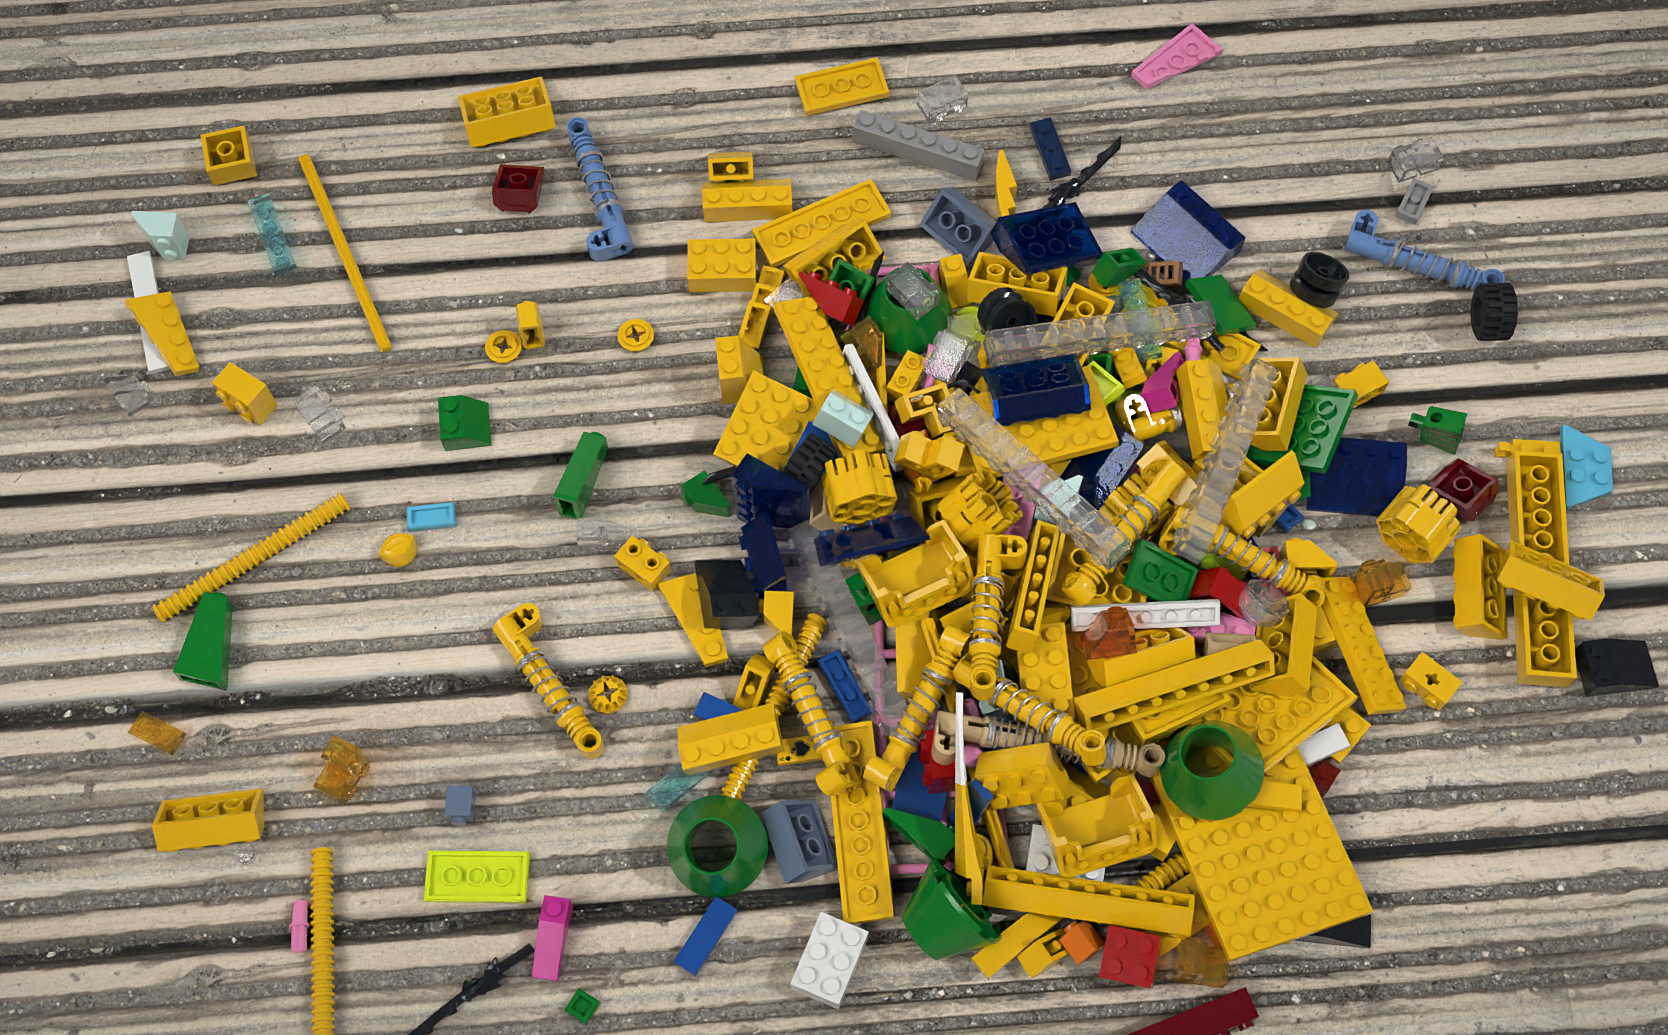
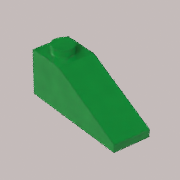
[883,807,955,861]

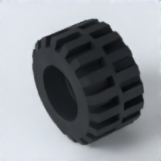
[1470,283,1518,341]
[777,433,836,498]

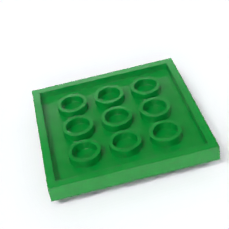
[1239,384,1358,473]

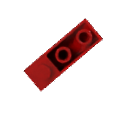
[798,271,864,325]

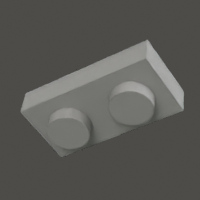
[1395,178,1434,225]

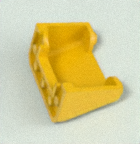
[855,520,974,627]
[1036,774,1158,878]

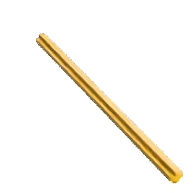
[298,154,392,353]
[921,618,1015,869]

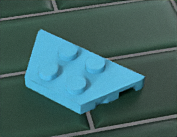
[1560,425,1613,510]

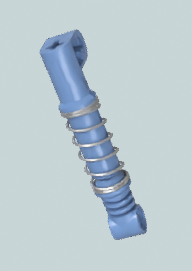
[567,117,634,262]
[1344,210,1505,291]

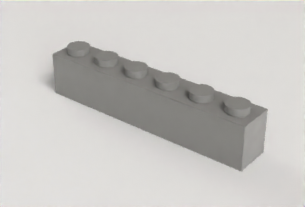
[853,110,985,181]

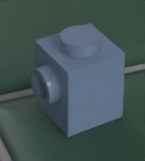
[445,786,476,826]

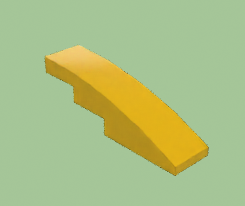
[995,150,1017,241]
[739,265,785,350]
[971,912,1064,980]

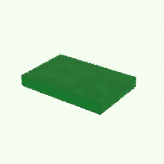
[1185,275,1257,335]
[1122,539,1199,602]

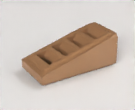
[1136,261,1183,286]

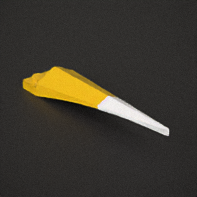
[955,693,985,905]

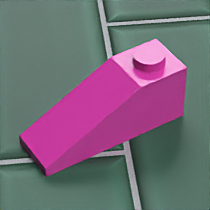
[1140,352,1184,413]
[532,895,573,982]

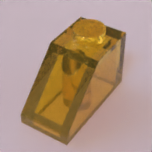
[840,315,883,373]

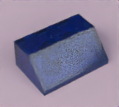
[738,511,787,601]

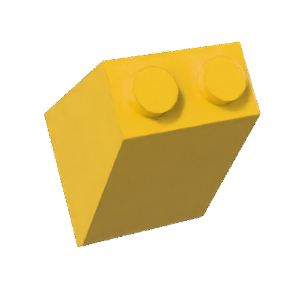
[715,336,765,404]

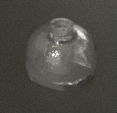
[1239,579,1290,627]

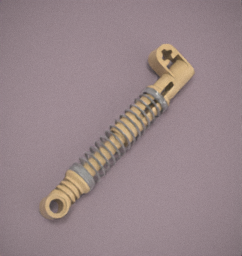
[931,710,1165,777]

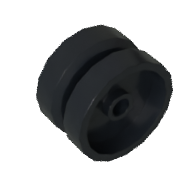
[1290,252,1349,308]
[977,287,1037,347]

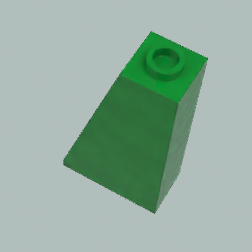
[553,432,608,521]
[173,591,233,691]

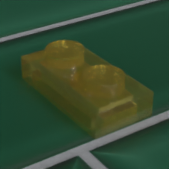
[128,711,186,756]

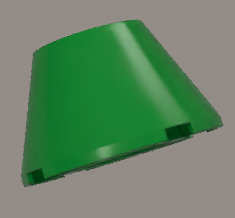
[863,266,952,355]
[1160,720,1264,821]
[667,795,768,897]
[902,857,1002,960]

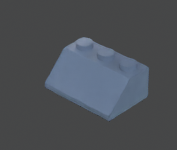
[919,187,1003,265]
[761,799,838,884]

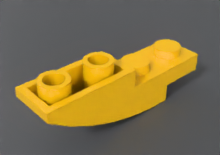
[1101,319,1147,389]

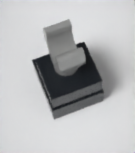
[951,361,985,399]

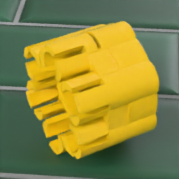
[821,450,897,525]
[937,468,1023,552]
[1093,473,1175,546]
[1376,484,1462,564]

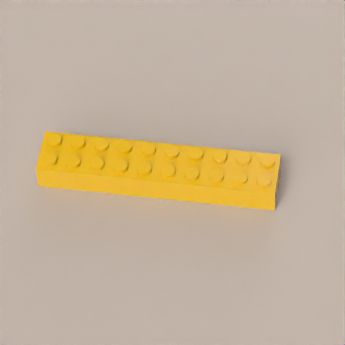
[1506,450,1577,688]

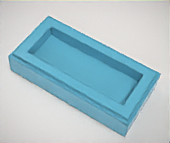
[407,502,456,532]

